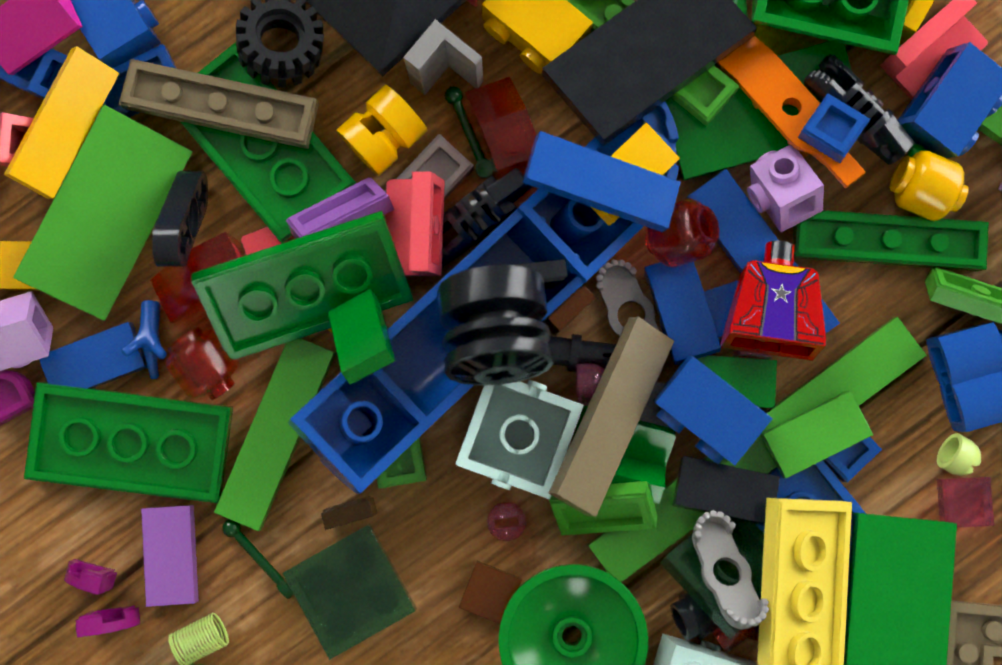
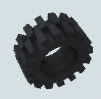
[236,0,324,88]

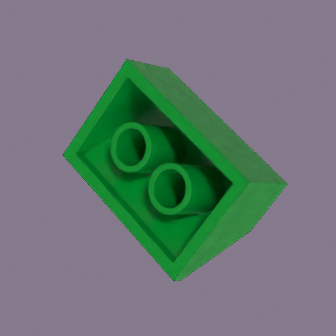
[752,0,909,55]

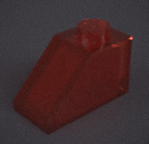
[465,76,536,180]
[150,232,245,323]

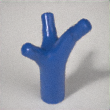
[122,300,167,379]

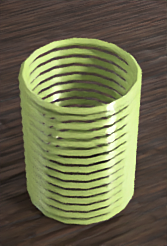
[168,612,229,665]

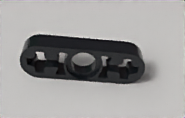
[152,171,208,267]

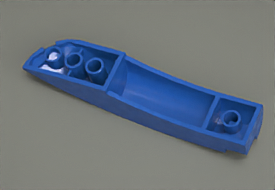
[287,101,679,494]

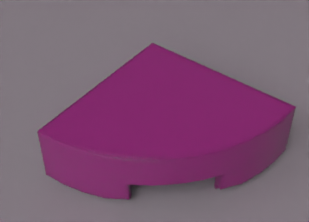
[64,559,117,595]
[75,605,140,638]

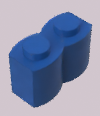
[926,322,1002,432]

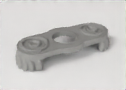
[596,259,659,337]
[692,510,769,629]

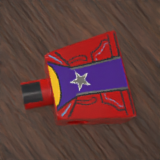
[720,240,826,361]

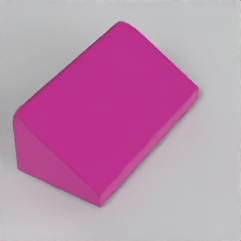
[0,0,83,75]

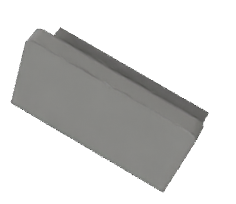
[403,19,483,95]

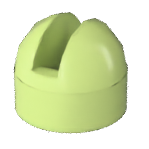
[937,433,981,476]

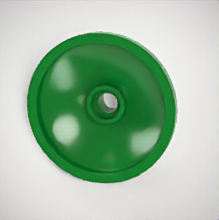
[499,564,648,665]

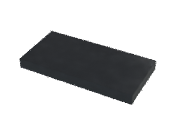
[542,0,757,146]

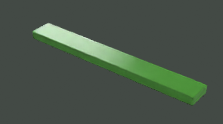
[587,317,927,582]

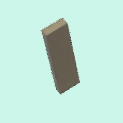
[119,59,319,149]
[549,316,674,517]

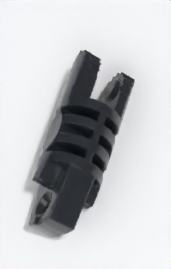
[803,54,915,165]
[442,168,532,268]

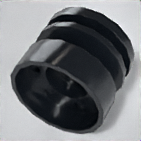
[437,265,554,386]

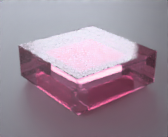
[937,476,994,528]

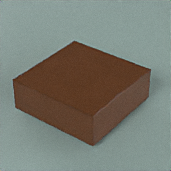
[547,285,596,334]
[459,560,522,624]

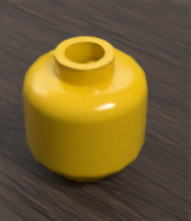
[890,151,969,221]

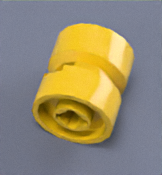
[336,84,428,176]

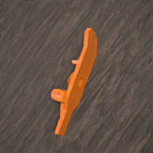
[717,35,866,189]

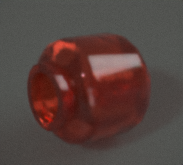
[645,198,720,268]
[165,326,239,400]

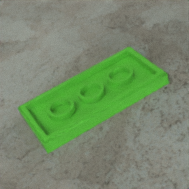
[13,105,193,321]

